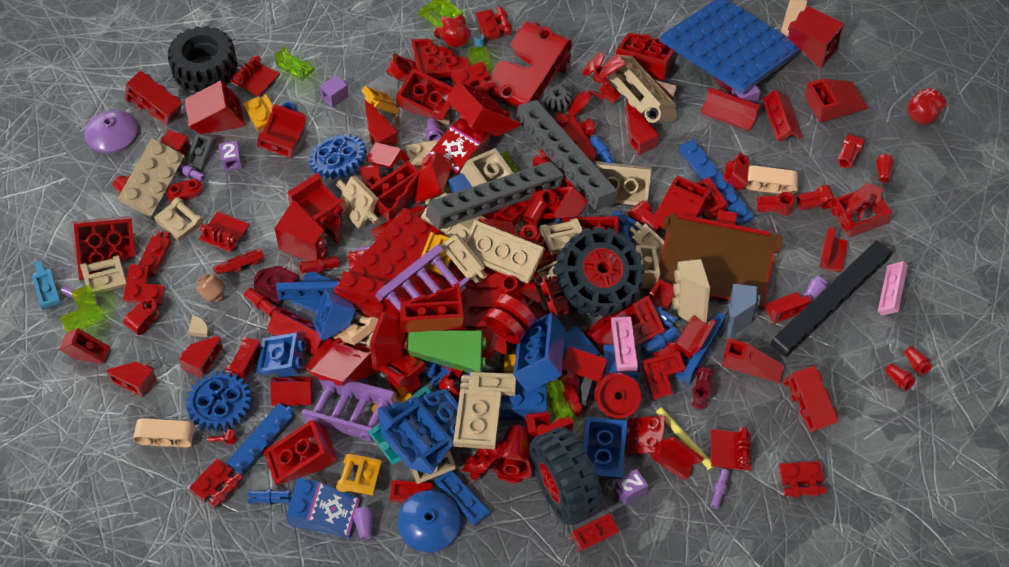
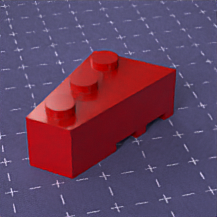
[125,70,182,124]
[369,161,420,222]
[400,282,464,333]
[782,365,839,433]

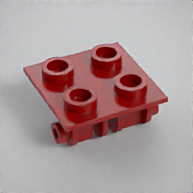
[231,55,280,97]
[199,211,250,252]
[540,276,570,318]
[624,415,666,458]
[710,427,752,471]
[461,441,508,481]

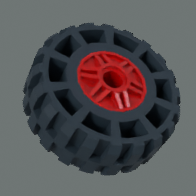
[554,227,645,318]
[529,427,603,525]

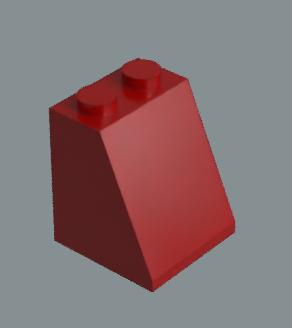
[788,6,844,68]
[185,81,245,134]
[274,201,328,261]

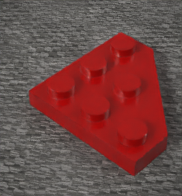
[411,38,469,78]
[539,112,597,164]

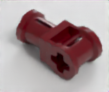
[691,367,714,410]

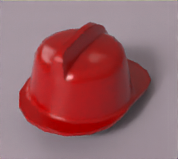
[386,53,416,82]

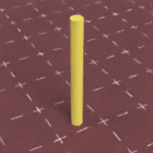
[656,407,714,471]

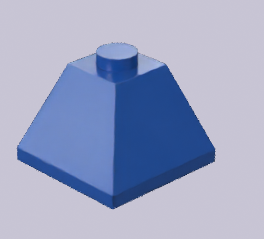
[313,289,356,340]

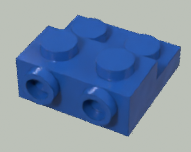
[257,333,307,377]

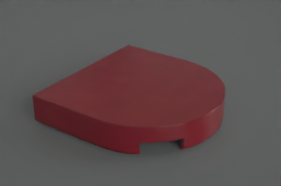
[254,266,299,306]

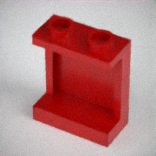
[257,104,307,159]
[287,173,346,227]

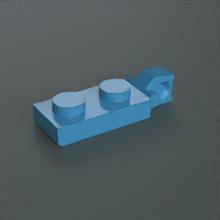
[32,260,61,310]

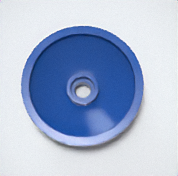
[397,490,461,553]

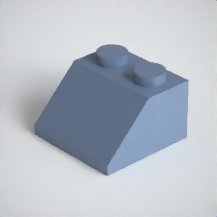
[726,284,760,338]

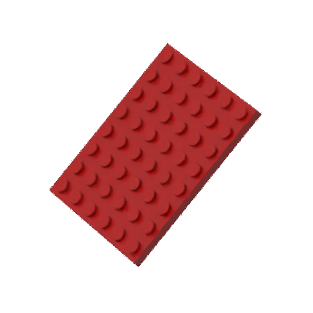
[333,208,525,378]

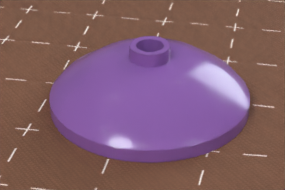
[84,110,139,154]

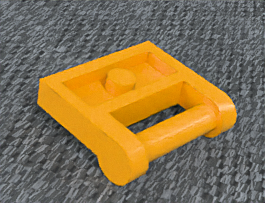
[336,454,382,496]

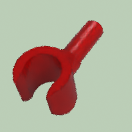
[207,429,237,445]

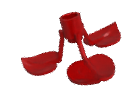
[568,52,627,117]

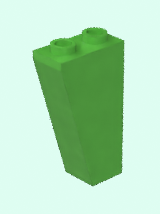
[408,331,486,373]

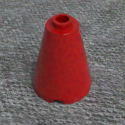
[491,425,532,483]

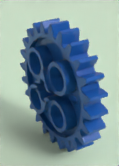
[308,133,367,180]
[186,371,252,432]

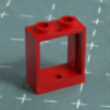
[831,190,892,237]

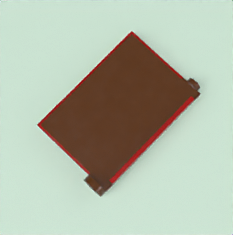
[659,213,783,308]

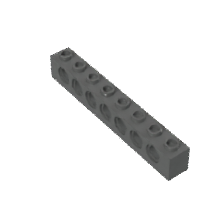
[516,100,617,211]
[426,161,563,230]

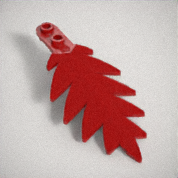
[466,224,541,364]

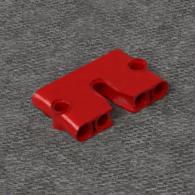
[486,21,572,107]

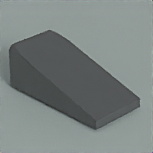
[185,133,216,171]
[579,376,594,411]

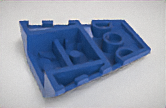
[378,389,458,474]

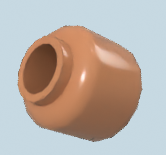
[196,273,225,302]

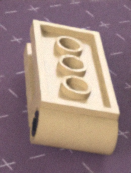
[607,55,677,124]

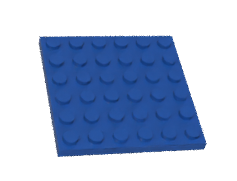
[659,0,801,94]

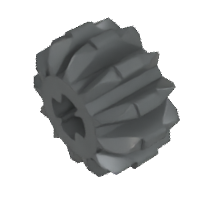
[542,83,572,113]

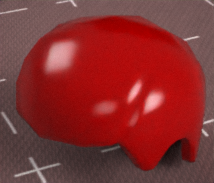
[439,372,460,403]

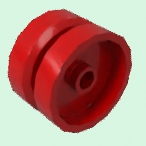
[483,294,535,344]
[594,372,641,418]

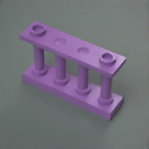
[375,244,468,312]
[302,380,398,442]

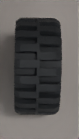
[167,26,238,92]

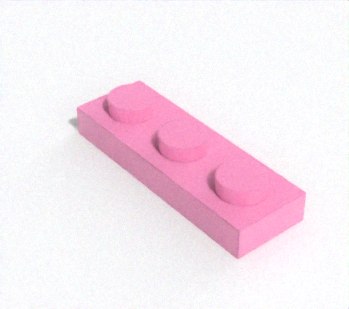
[878,261,908,315]
[611,317,638,372]

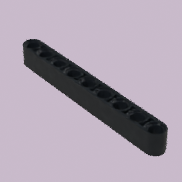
[770,240,893,357]

